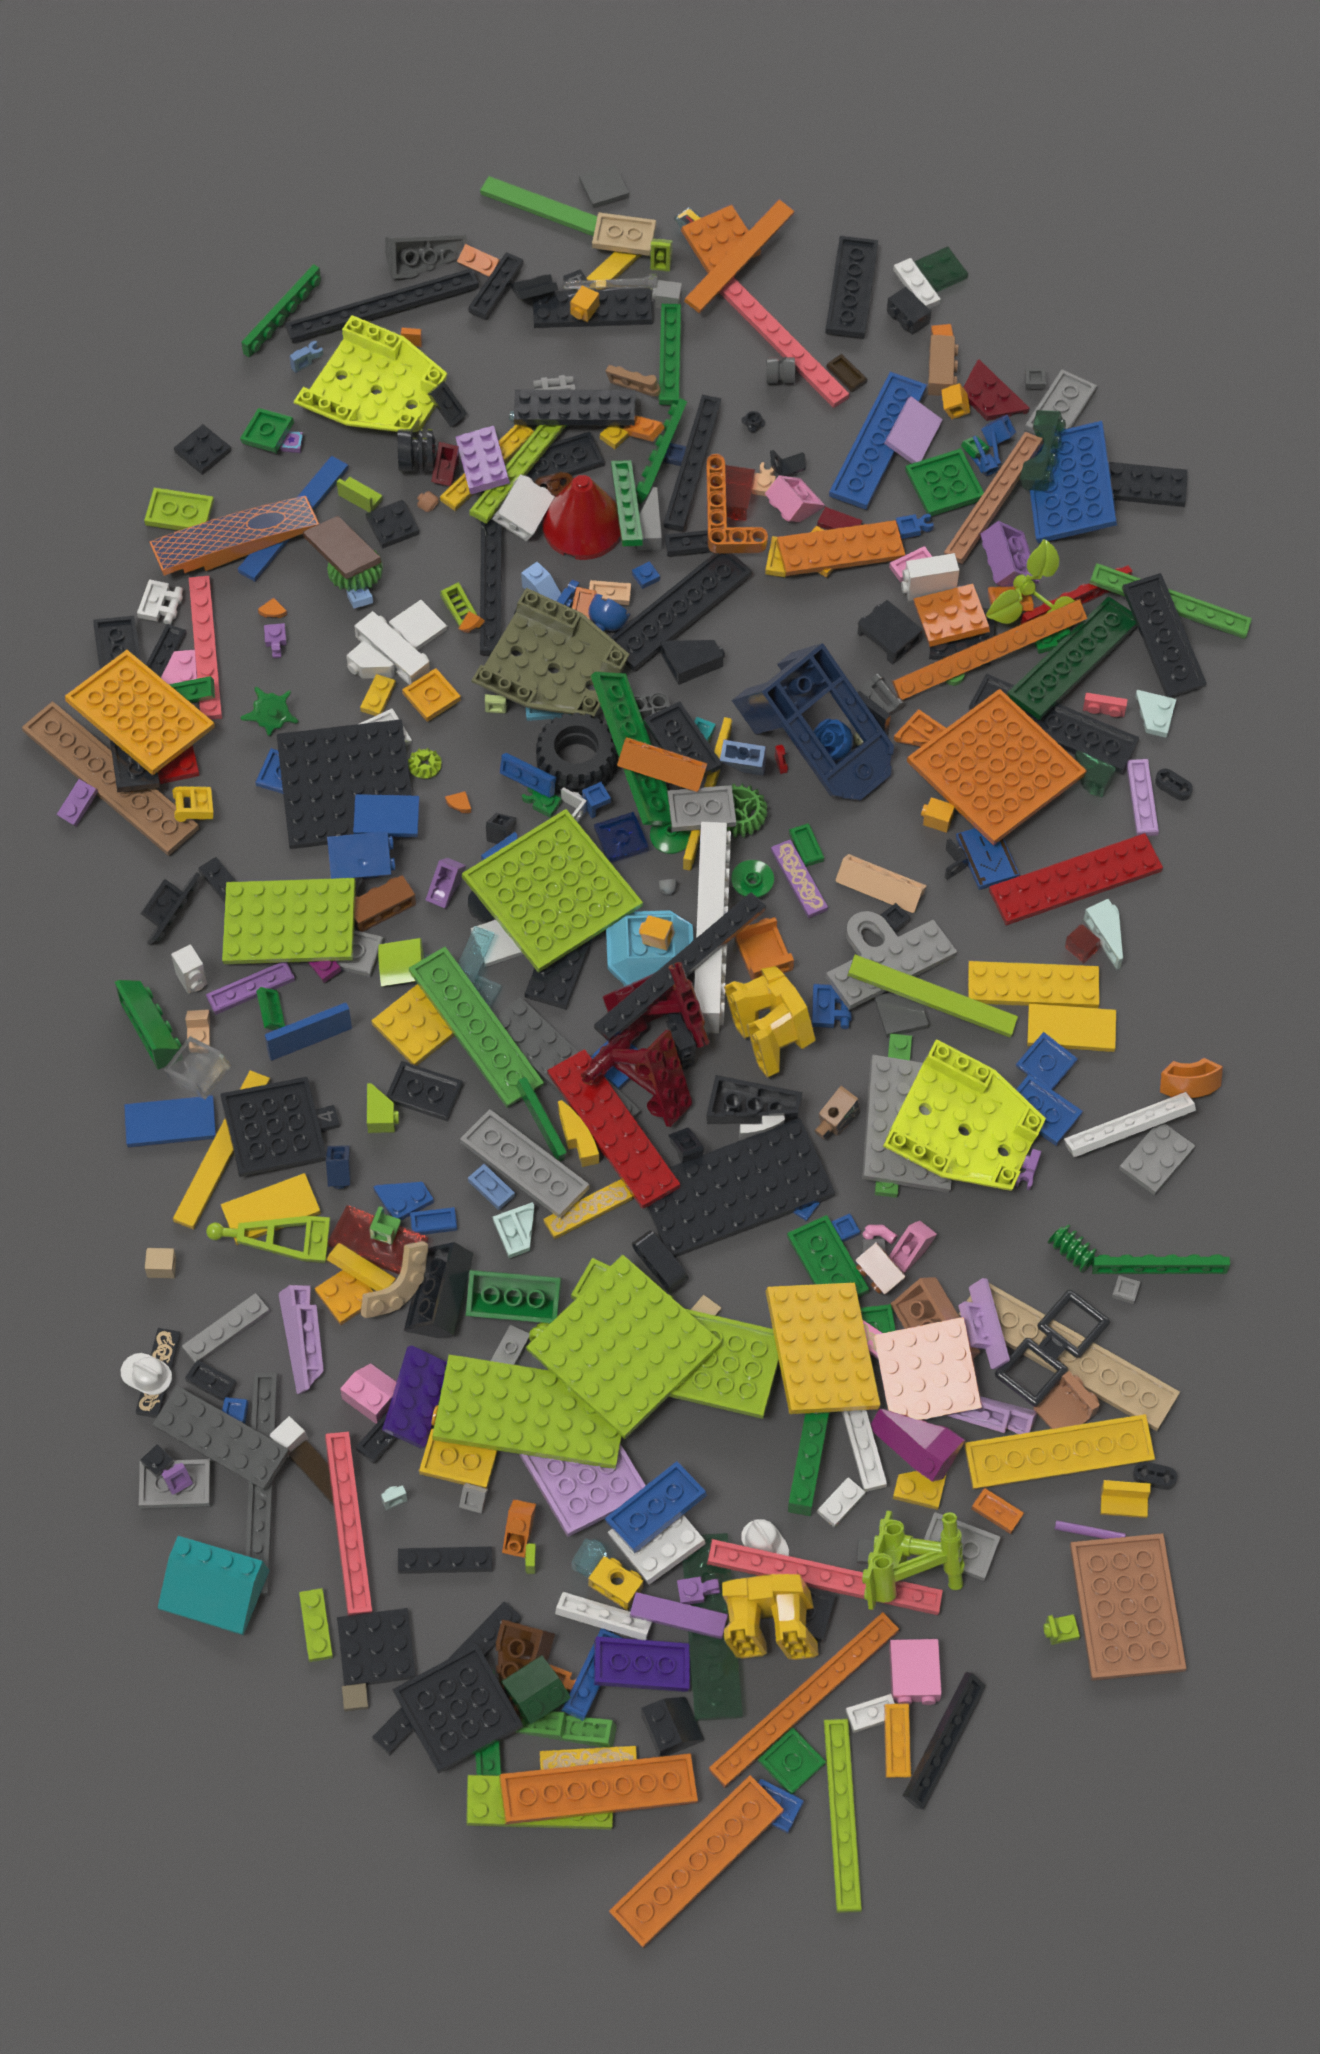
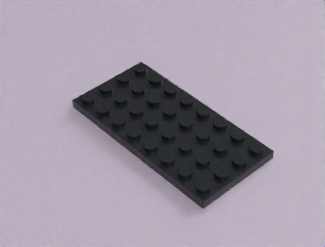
[647,1118,835,1258]

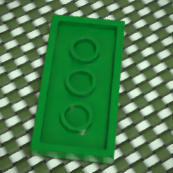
[787,1215,869,1297]

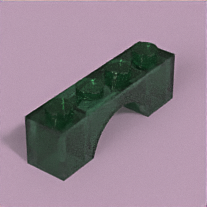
[1020,410,1066,491]

